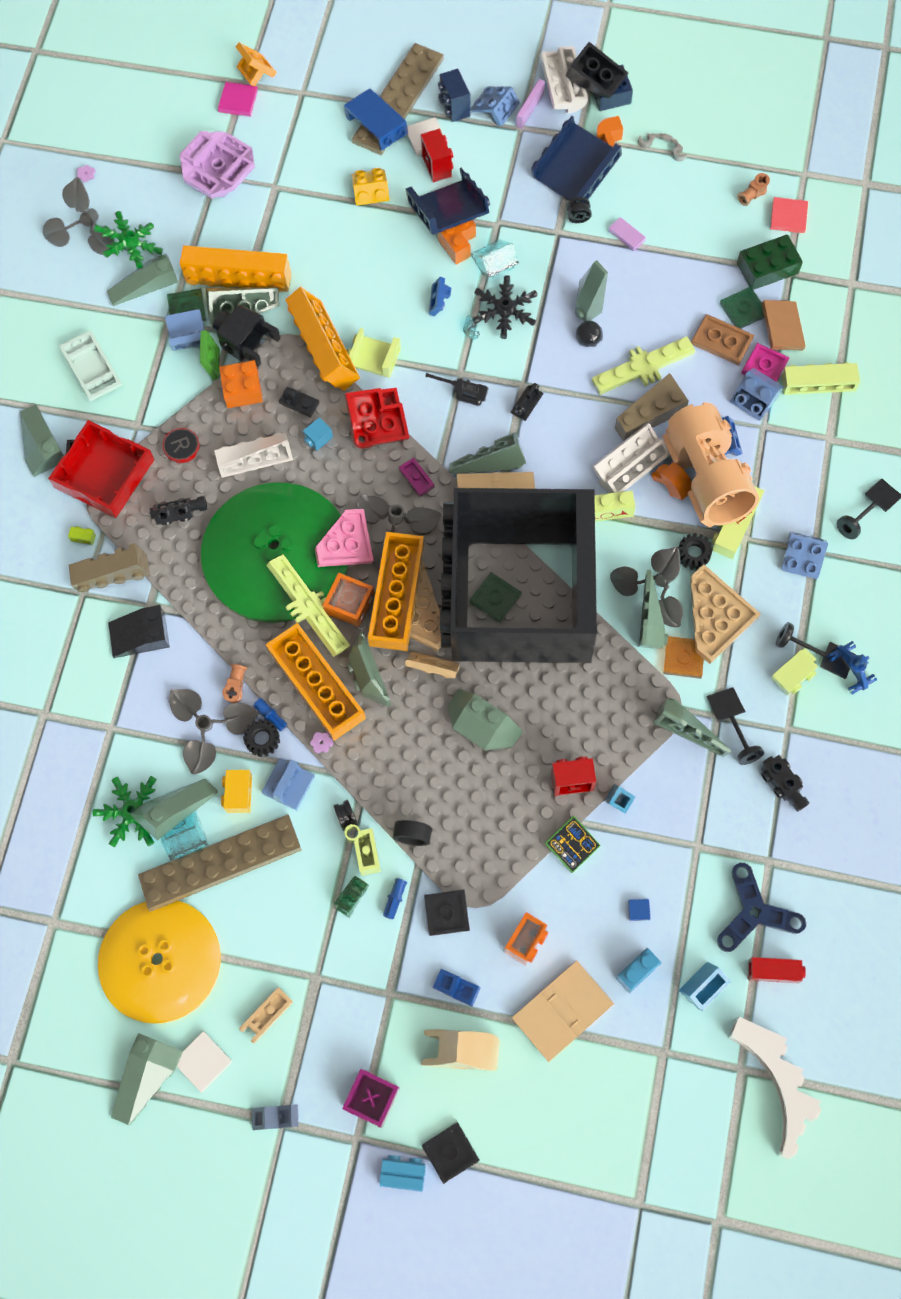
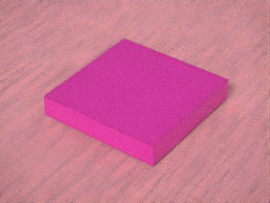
[218,82,258,117]
[741,343,790,382]

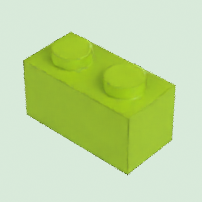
[68,526,96,545]

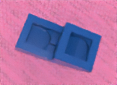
[432,969,481,1007]

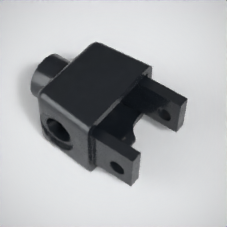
[213,305,281,367]

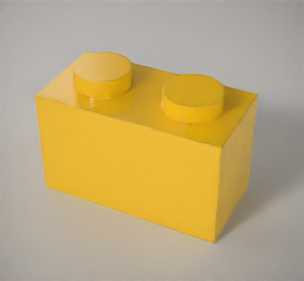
[221,770,253,813]

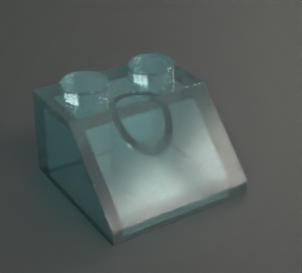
[471,239,519,278]
[161,811,208,861]

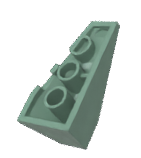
[107,254,178,307]
[653,698,731,757]

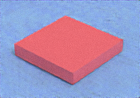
[770,197,808,233]

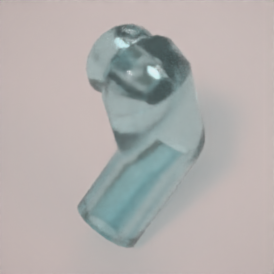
[463,315,480,340]

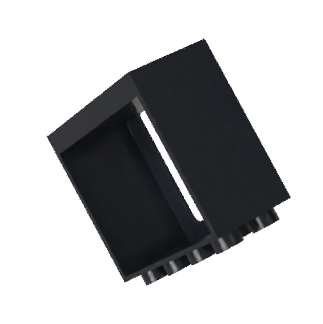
[440,488,597,663]

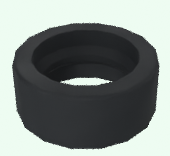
[393,820,432,846]

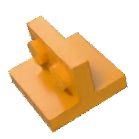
[235,42,277,86]

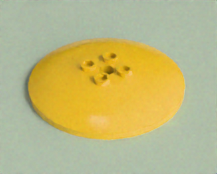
[98,901,221,1024]

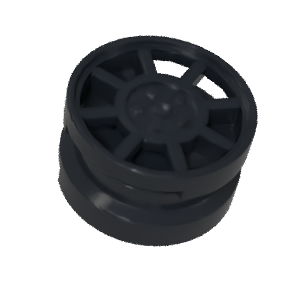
[566,197,592,224]
[333,799,358,831]

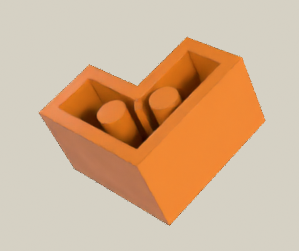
[437,220,476,265]

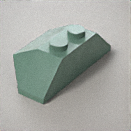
[347,631,391,707]
[448,689,523,751]

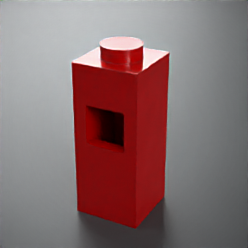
[748,957,806,984]

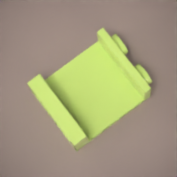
[348,328,401,378]

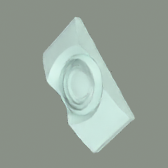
[59,330,122,402]

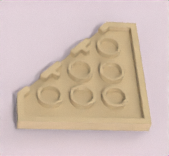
[371,561,441,651]
[690,564,761,664]

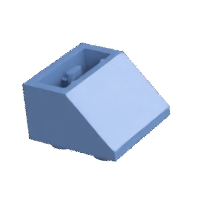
[730,368,784,421]

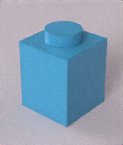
[303,417,333,451]
[604,784,636,814]

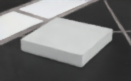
[407,117,448,157]
[177,1031,233,1093]

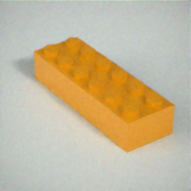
[180,245,292,292]
[285,286,360,391]
[368,532,425,651]
[265,623,366,741]

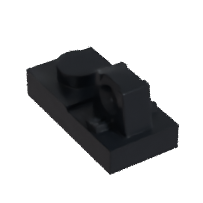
[279,387,319,418]

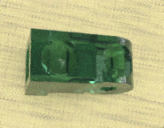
[334,876,369,918]

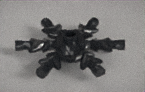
[473,275,538,339]

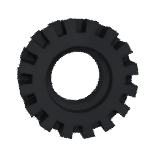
[678,533,713,570]
[243,719,280,757]

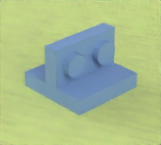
[261,758,315,811]

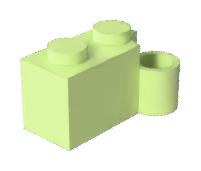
[771,648,818,696]
[344,824,381,876]

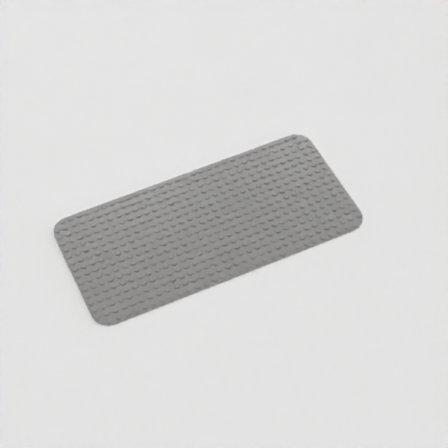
[86,334,682,909]

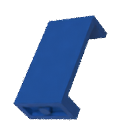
[344,88,408,151]

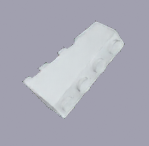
[214,433,293,478]

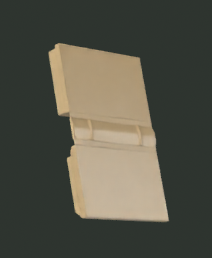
[457,472,535,489]
[512,961,614,1063]

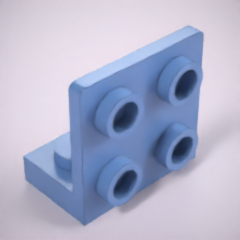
[471,86,520,126]
[165,309,204,351]
[781,531,828,579]

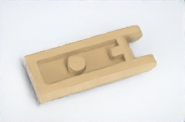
[405,652,460,678]
[239,987,293,1044]

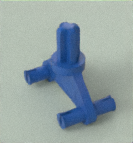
[827,641,877,695]

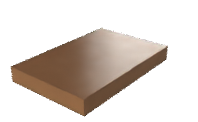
[761,300,806,351]
[691,314,755,366]

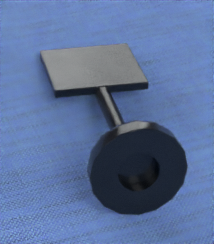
[836,478,901,540]
[775,622,856,679]
[707,687,764,765]

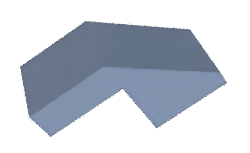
[252,1104,299,1131]

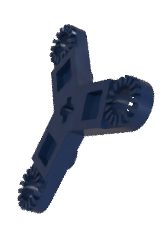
[717,862,807,952]

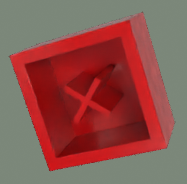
[421,128,454,183]
[551,756,597,796]

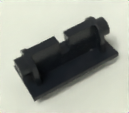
[510,383,544,421]

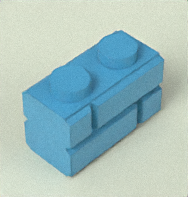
[616,947,662,994]
[379,1155,426,1192]

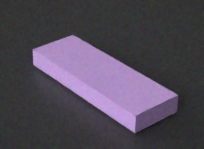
[516,79,545,129]

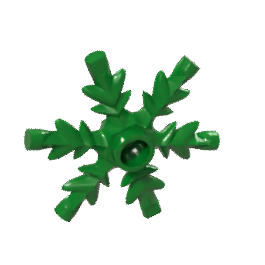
[94,211,163,268]
[92,776,157,848]

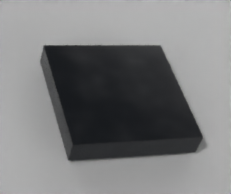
[424,889,470,936]
[421,1122,480,1184]

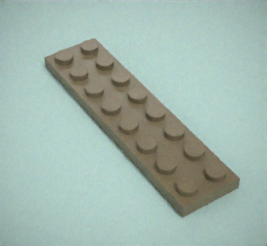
[352,43,444,156]
[138,814,302,912]

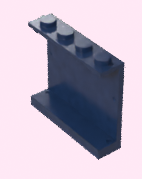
[531,116,622,203]
[405,167,490,235]

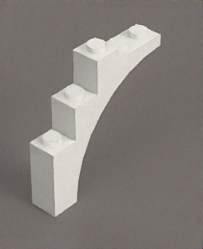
[728,1017,822,1159]

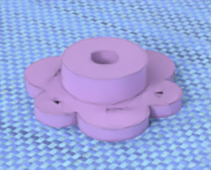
[77,165,96,182]
[310,732,333,753]

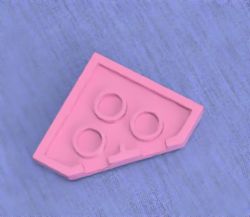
[314,509,374,567]

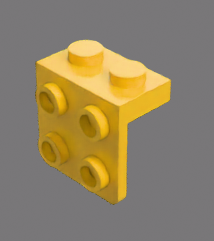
[351,168,390,205]

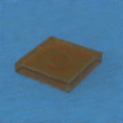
[663,636,704,679]

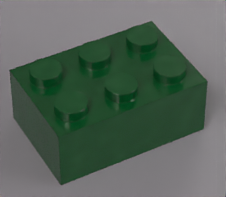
[737,234,803,291]

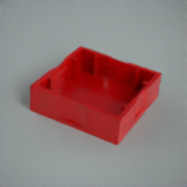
[48,420,155,518]

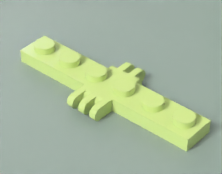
[592,336,695,395]
[267,555,350,657]

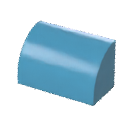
[679,962,731,1011]

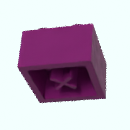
[342,1068,400,1128]

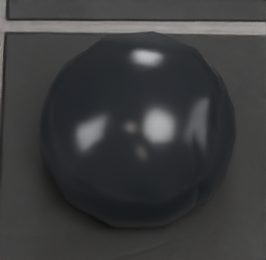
[576,320,603,347]

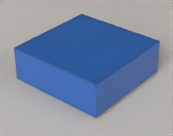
[628,899,651,921]

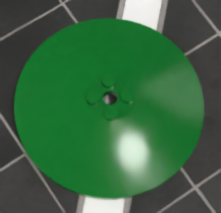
[201,482,349,623]

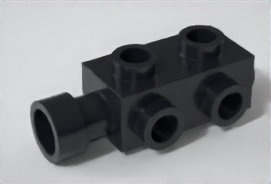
[149,496,208,525]
[761,755,810,812]

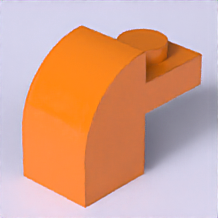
[596,115,624,147]
[651,462,692,500]

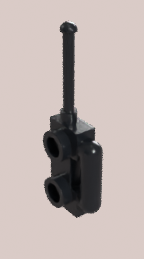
[425,373,489,406]

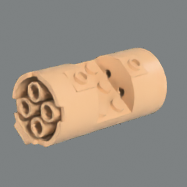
[662,402,759,528]

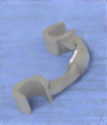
[638,133,686,162]

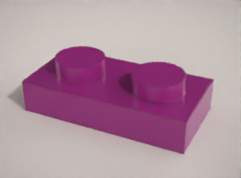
[398,457,435,497]

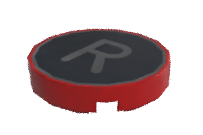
[163,428,200,463]

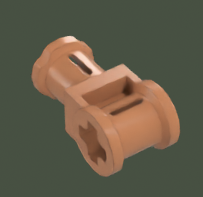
[737,173,770,206]
[222,664,247,703]

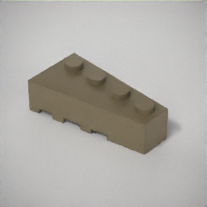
[615,373,689,441]
[69,543,150,592]

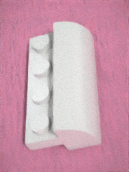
[540,46,588,114]
[592,423,670,494]

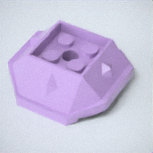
[180,131,255,199]

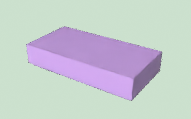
[608,217,646,251]

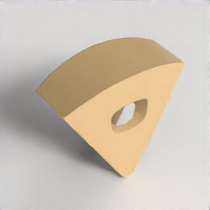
[421,1029,500,1071]

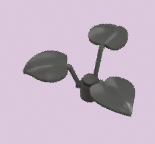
[42,177,115,255]
[357,494,441,570]
[610,547,683,627]
[169,689,258,775]

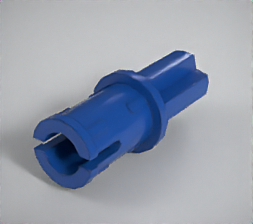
[253,698,287,731]
[383,878,407,920]

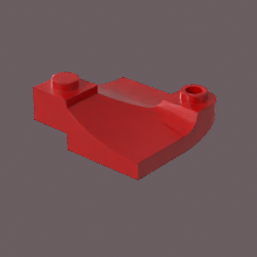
[344,387,410,449]

